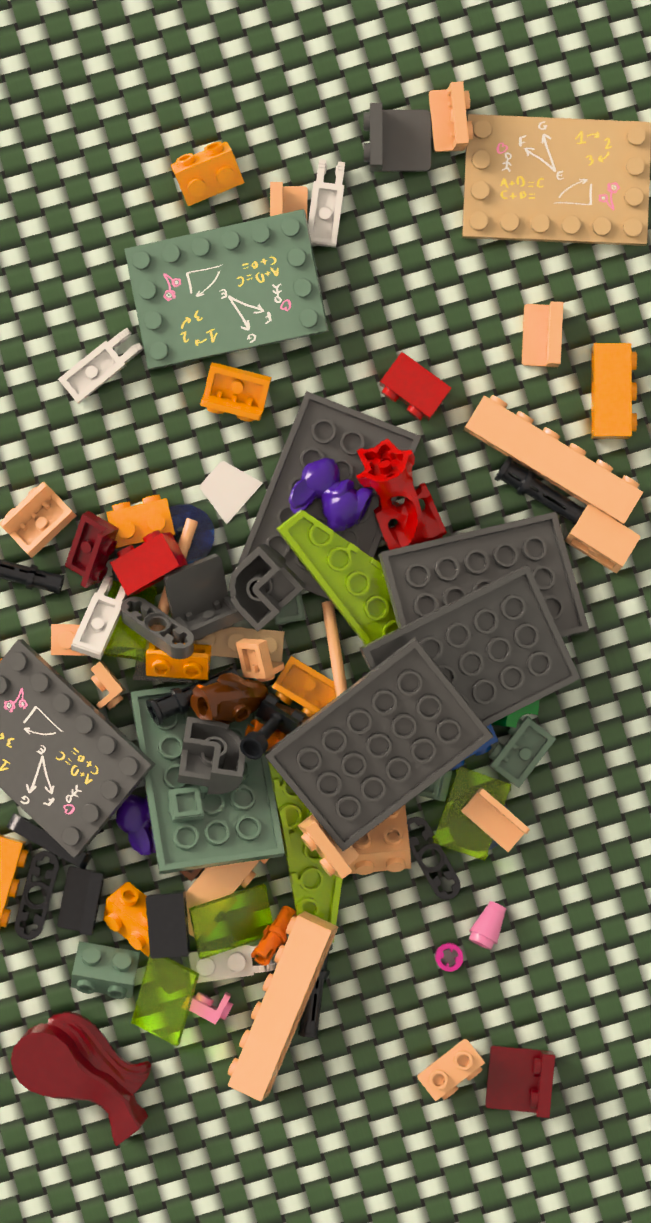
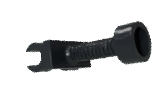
[240,692,307,760]

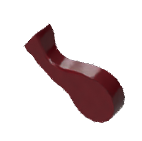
[11,1011,152,1146]

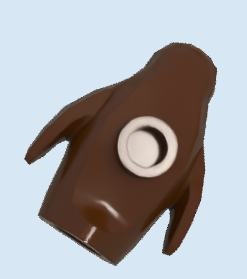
[190,673,268,724]

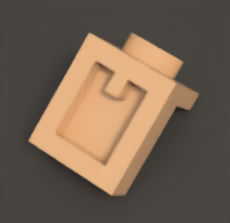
[51,624,88,656]
[236,638,285,682]
[91,661,126,710]

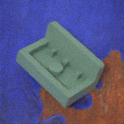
[488,716,556,788]
[71,941,140,999]

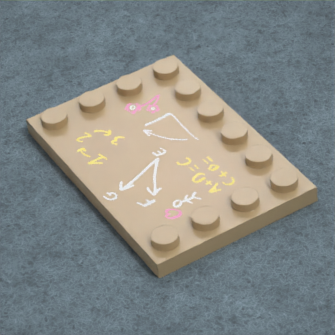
[462,114,651,246]

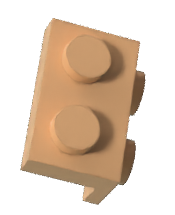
[428,81,473,152]
[0,482,77,558]
[298,814,359,879]
[417,1039,485,1101]

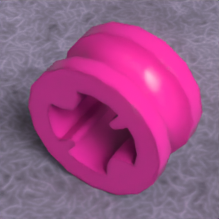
[435,943,463,972]

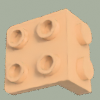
[349,805,411,875]

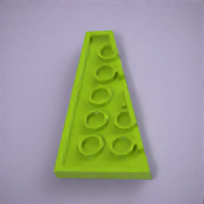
[276,510,398,645]
[267,759,343,943]

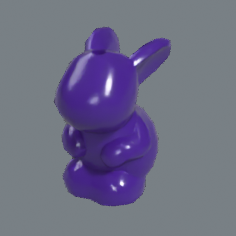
[289,457,374,532]
[116,794,156,856]

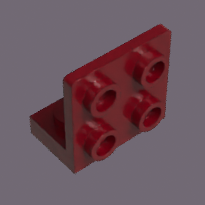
[485,1045,555,1118]

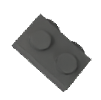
[363,103,431,172]
[163,554,244,641]

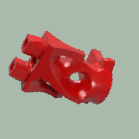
[356,439,447,550]

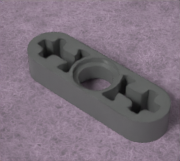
[121,596,194,659]

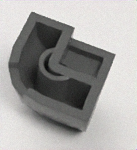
[229,544,306,632]
[177,716,246,794]

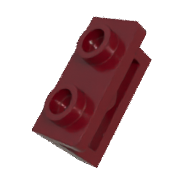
[65,511,119,588]

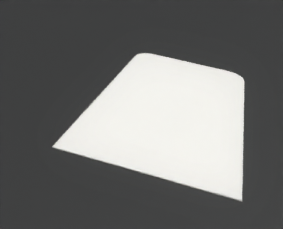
[200,461,263,524]

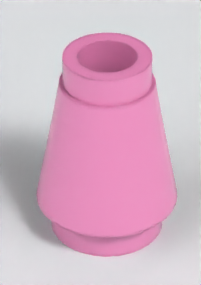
[469,901,506,950]

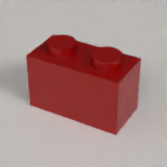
[379,352,452,421]
[110,530,188,596]

